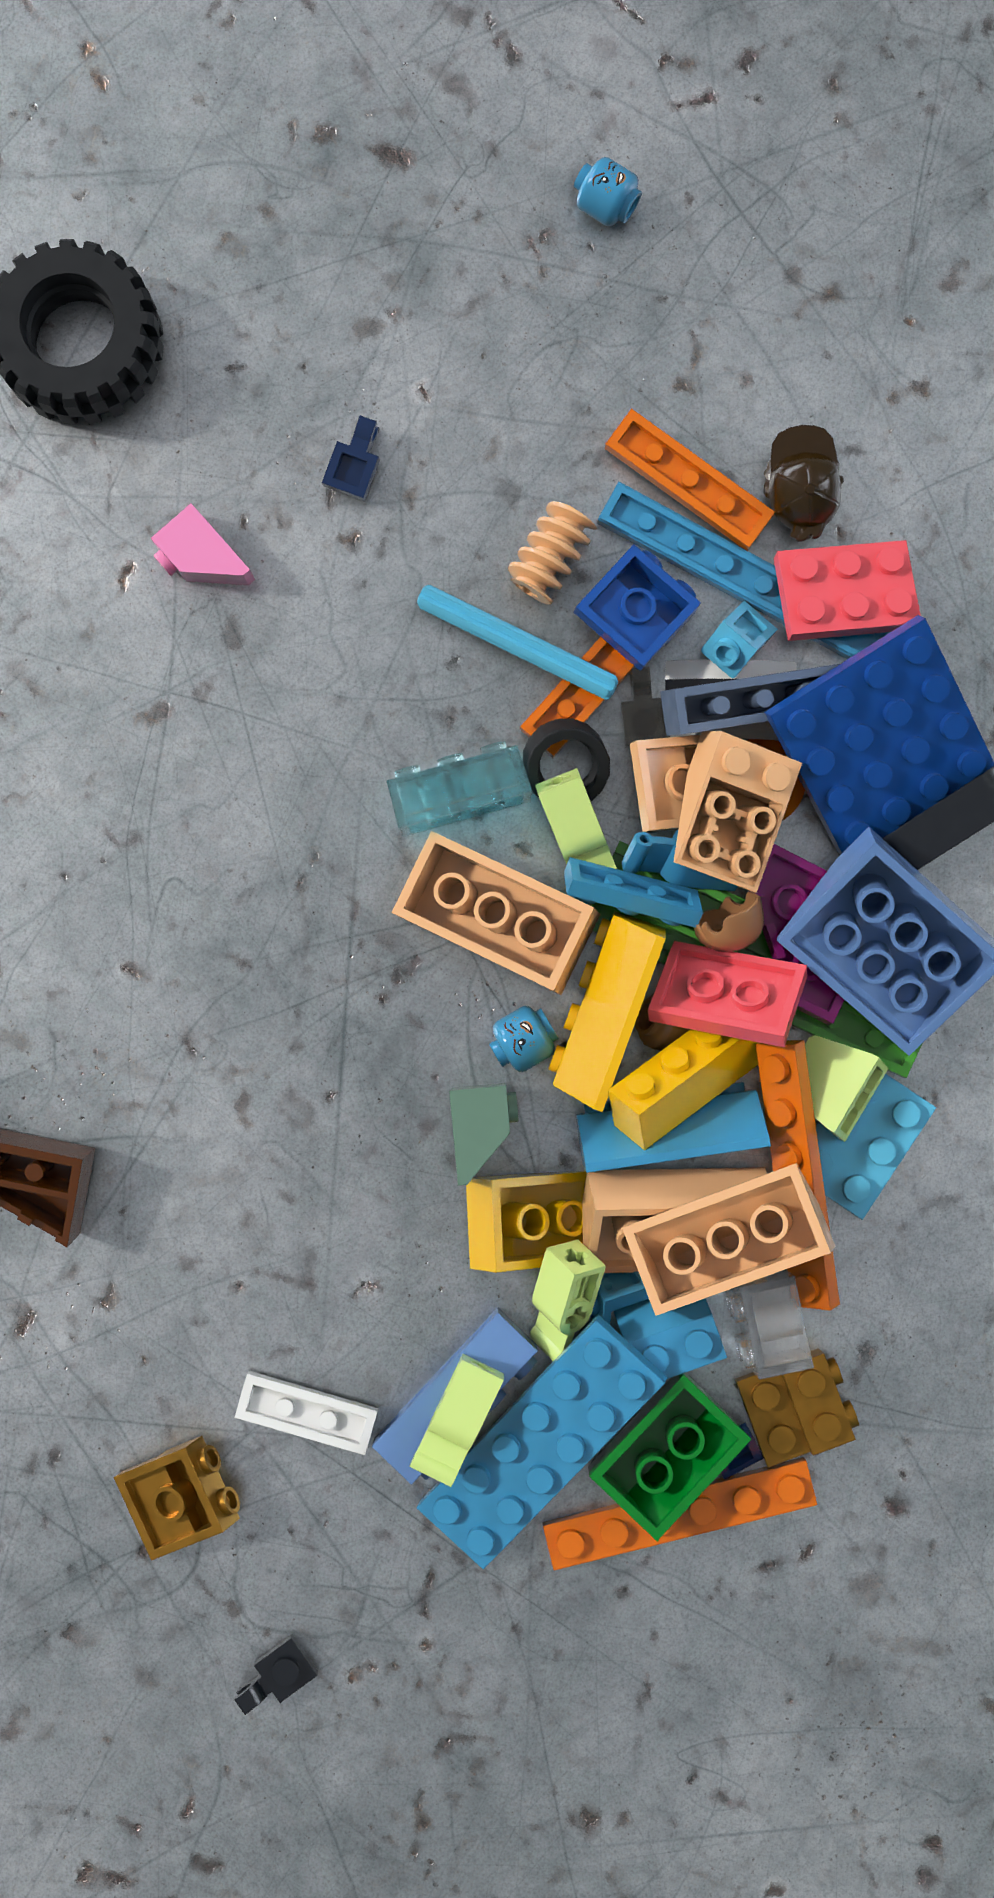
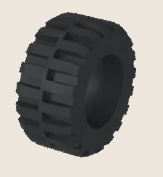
[0,239,164,425]

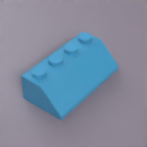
[575,1082,771,1173]

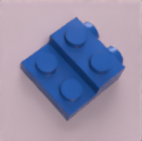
[573,544,701,671]

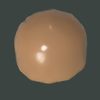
[694,891,764,952]

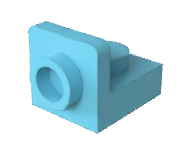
[701,600,778,678]

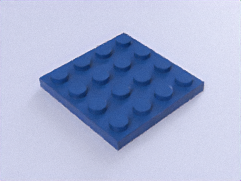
[764,615,994,856]

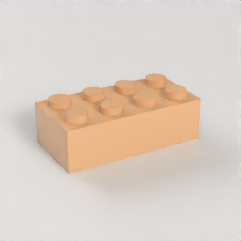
[391,831,600,995]

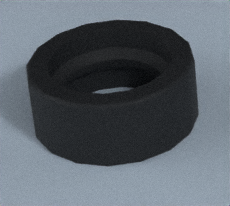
[523,718,610,801]

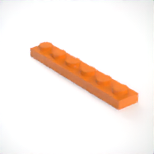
[756,1040,840,1311]
[542,1457,817,1570]

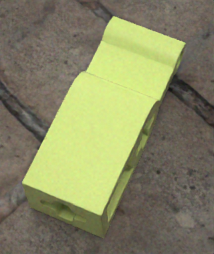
[535,768,617,869]
[530,1239,606,1361]
[409,1354,504,1487]

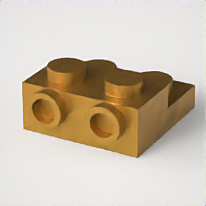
[735,1348,859,1467]
[113,1436,240,1561]

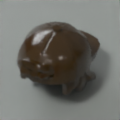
[763,425,844,542]

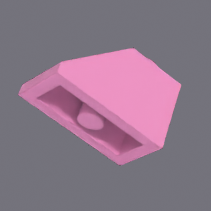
[151,503,255,585]

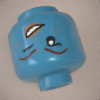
[574,157,642,227]
[489,1006,559,1072]

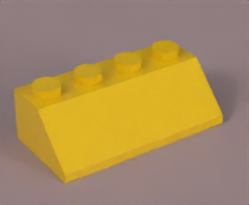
[548,911,666,1112]

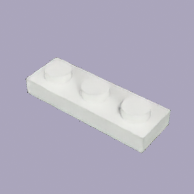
[234,1371,379,1455]

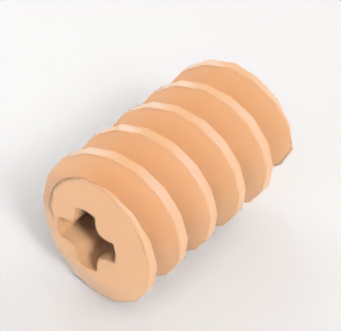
[508,501,597,605]

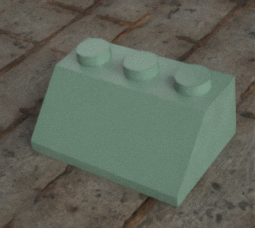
[449,1083,519,1186]

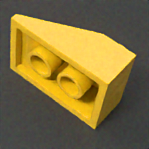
[466,1171,587,1273]

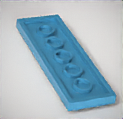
[417,1315,667,1569]

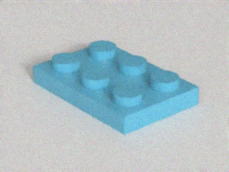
[815,1074,937,1220]

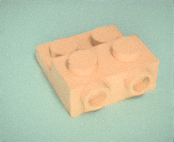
[630,735,701,833]

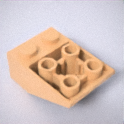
[673,731,802,893]

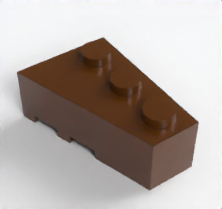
[0,1129,95,1247]

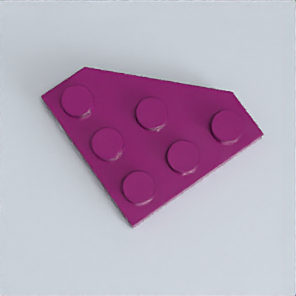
[749,844,844,1025]

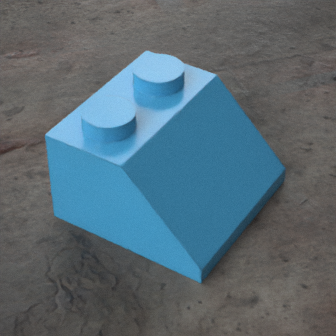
[613,1298,727,1379]

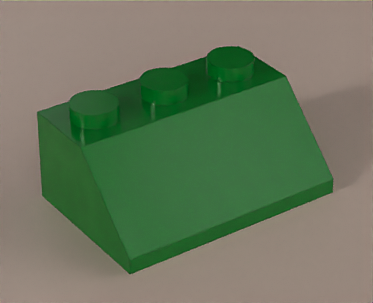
[588,1373,752,1541]

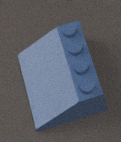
[777,827,994,1056]

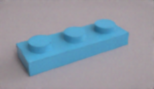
[564,857,703,928]

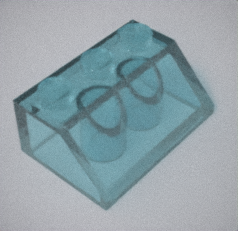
[387,741,532,837]

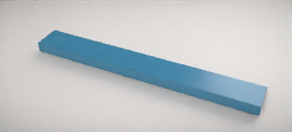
[597,482,890,659]

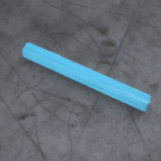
[417,585,619,700]

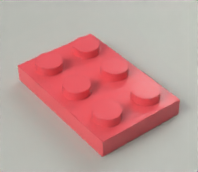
[773,540,921,641]
[648,941,807,1047]

